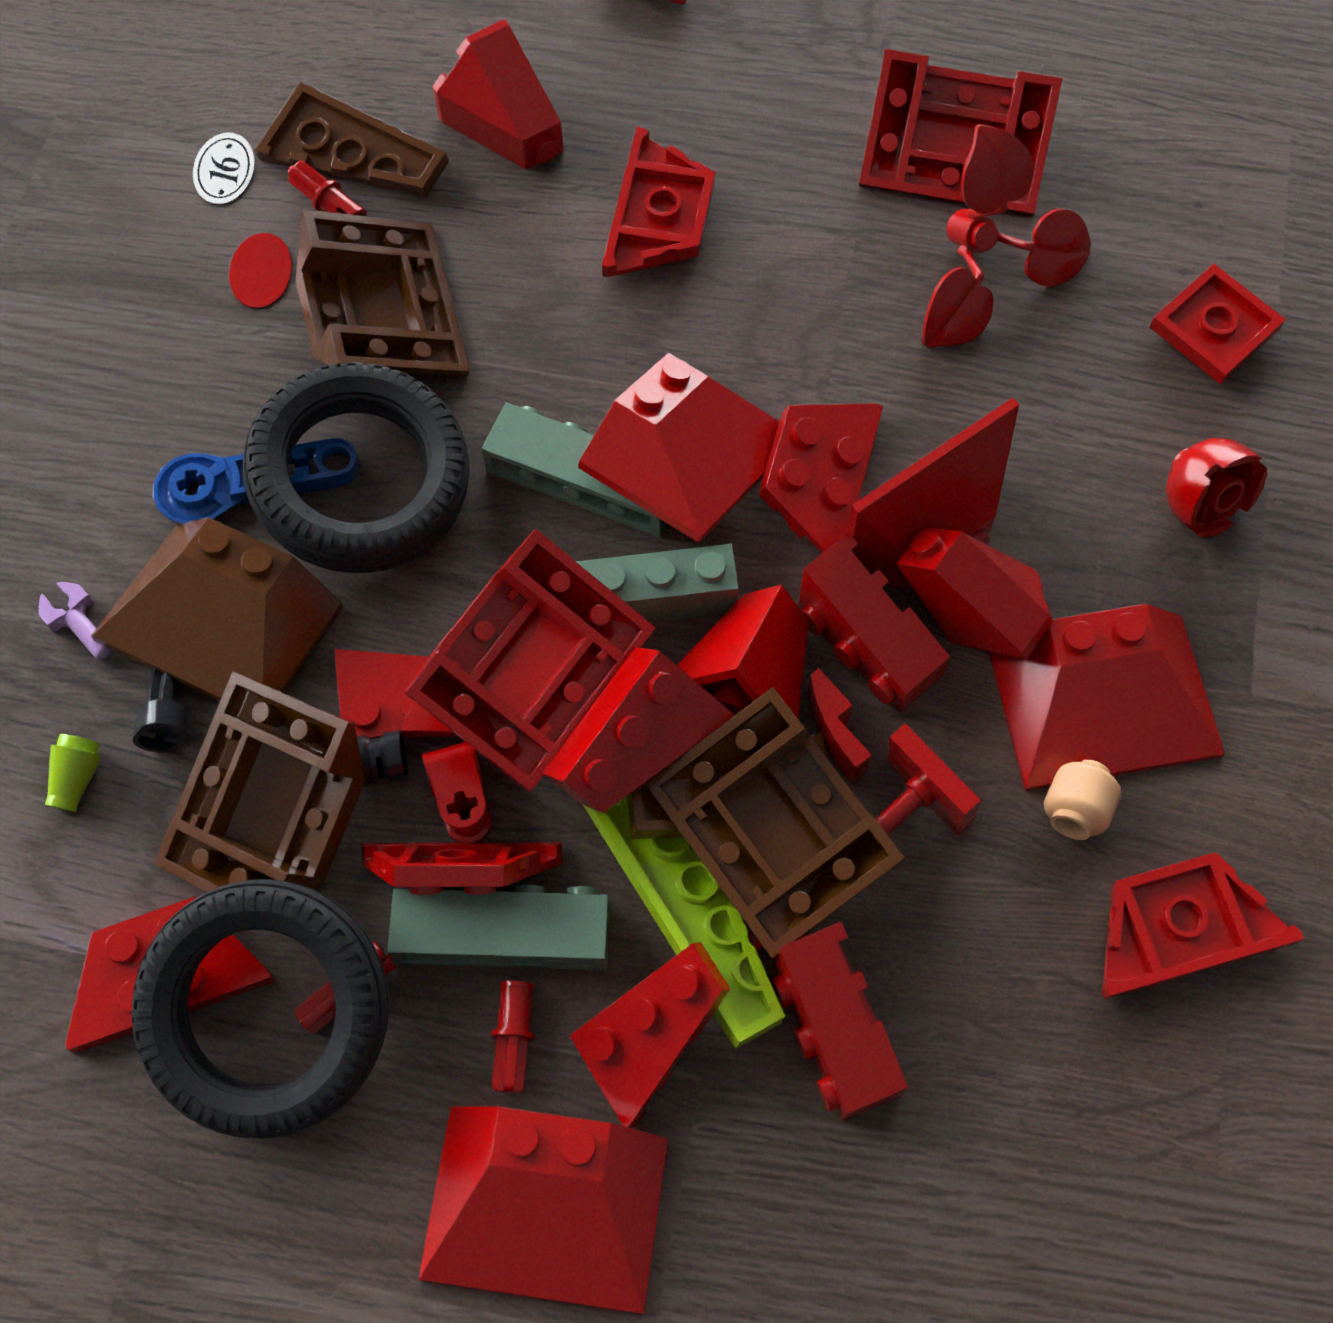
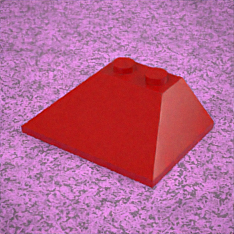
[859,49,1063,215]
[578,353,779,543]
[846,398,1020,589]
[404,528,656,792]
[988,604,1225,791]
[418,1106,668,1314]

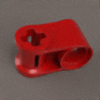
[422,741,492,842]

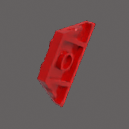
[602,126,716,277]
[758,403,884,553]
[362,842,562,895]
[1102,852,1304,1000]
[65,896,275,1054]

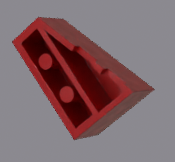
[798,532,950,713]
[542,647,735,813]
[770,921,908,1122]

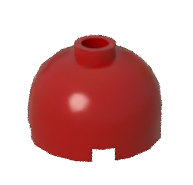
[1165,438,1268,537]

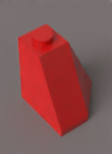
[432,19,564,170]
[896,526,1053,659]
[677,584,808,718]

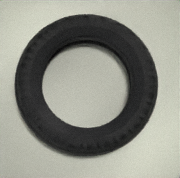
[243,362,470,573]
[132,879,389,1139]

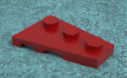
[569,942,730,1129]

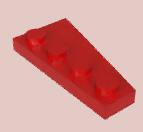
[334,649,429,739]

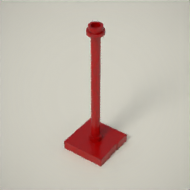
[747,723,981,953]

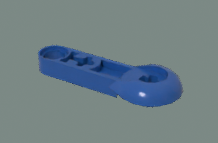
[153,438,359,525]

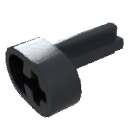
[132,668,191,753]

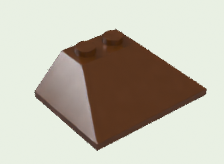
[296,210,470,377]
[91,517,343,701]
[154,671,365,892]
[645,687,905,959]

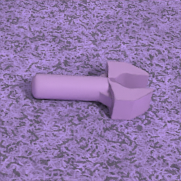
[39,582,113,660]

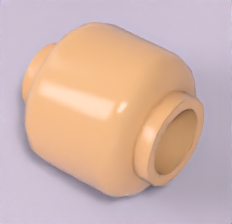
[1044,760,1121,840]

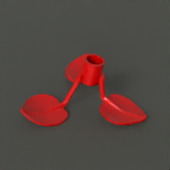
[922,125,1091,347]

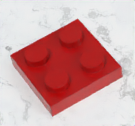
[1149,263,1286,385]

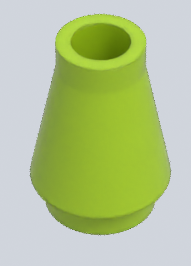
[45,734,103,812]

